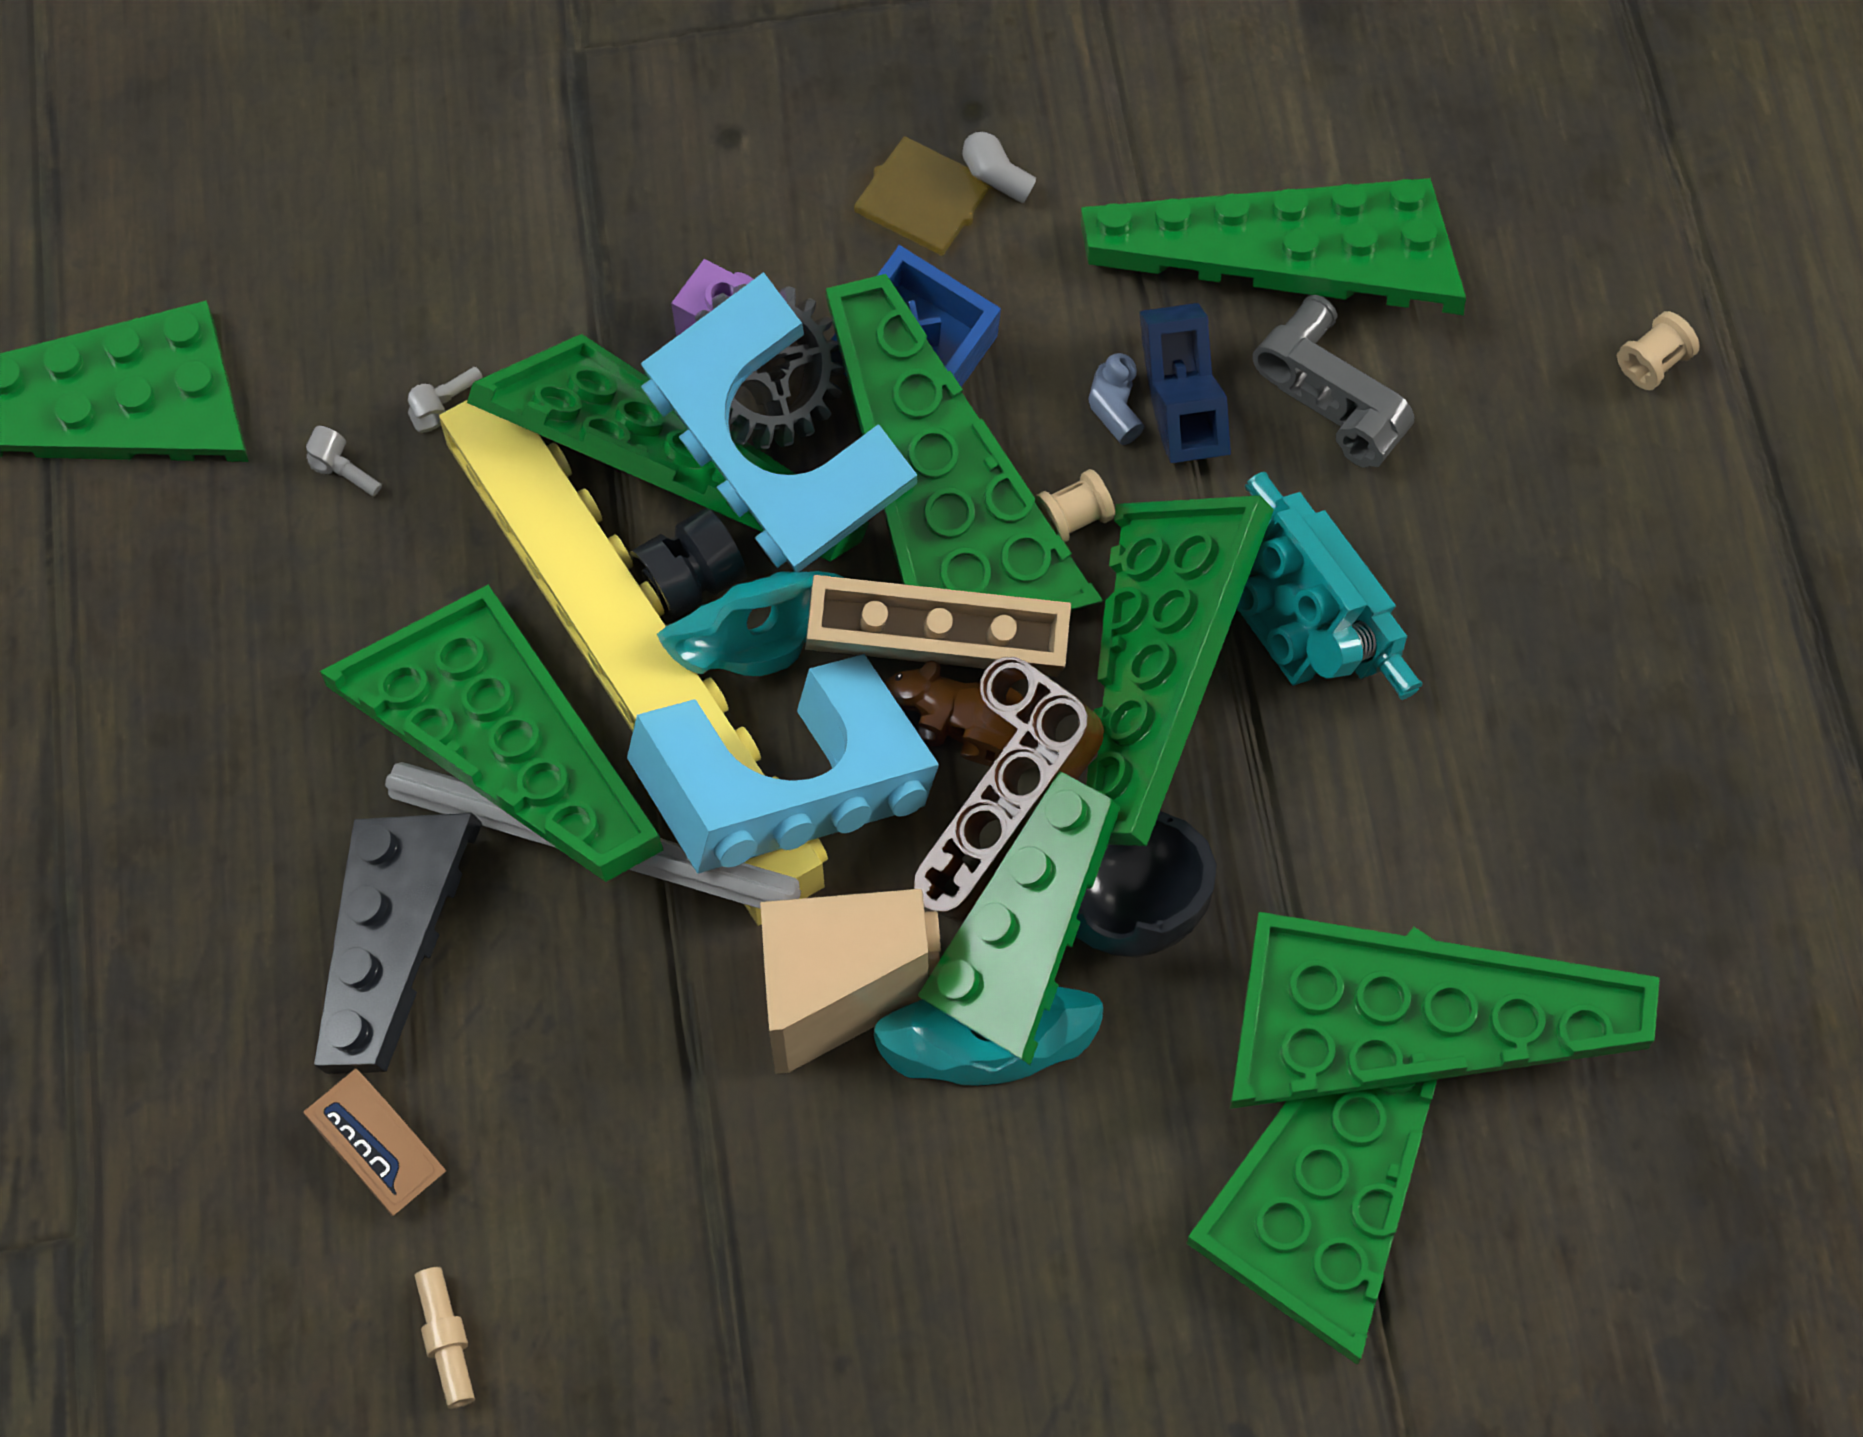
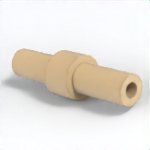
[415,1267,475,1408]

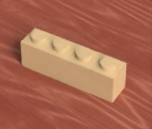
[805,575,1071,677]

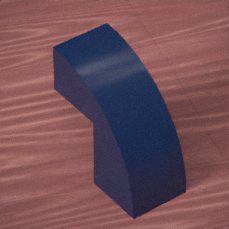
[1139,303,1231,463]

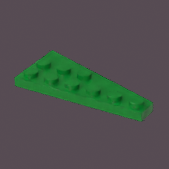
[1081,178,1466,316]
[825,274,1103,612]
[0,300,249,462]
[467,334,870,561]
[1086,495,1274,846]
[320,584,664,882]
[1230,912,1660,1109]
[1186,926,1437,1365]

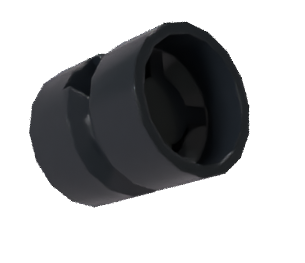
[629,508,747,622]

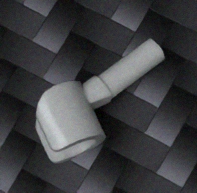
[408,366,483,433]
[306,426,382,497]

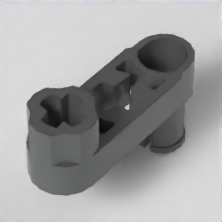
[1253,295,1414,468]

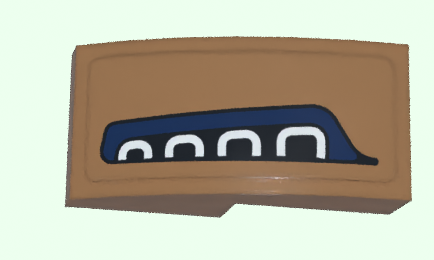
[302,1068,446,1216]

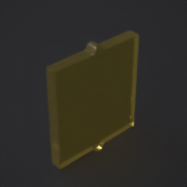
[854,136,991,256]

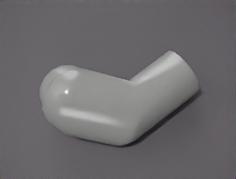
[962,132,1036,203]

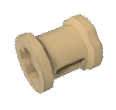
[1617,311,1700,390]
[1035,469,1115,543]

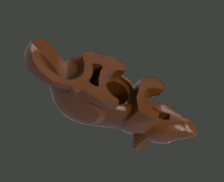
[882,661,1024,767]

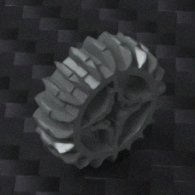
[695,284,845,450]

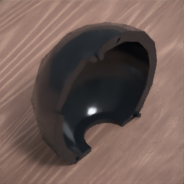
[1076,811,1217,958]

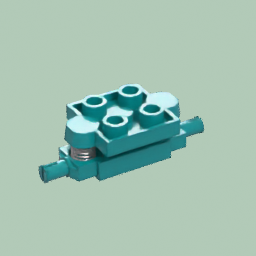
[1237,472,1423,700]

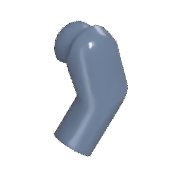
[1088,353,1144,445]

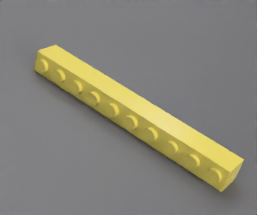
[439,400,828,926]

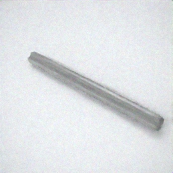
[385,762,801,909]

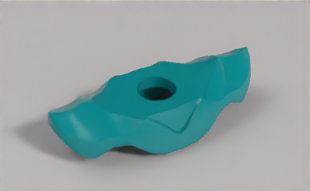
[657,571,844,676]
[874,987,1103,1086]

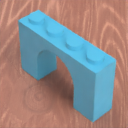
[641,272,917,572]
[627,654,939,874]

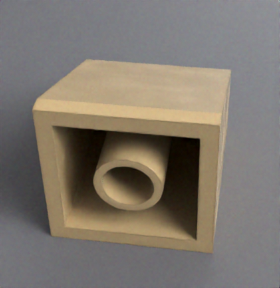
[760,889,941,1074]

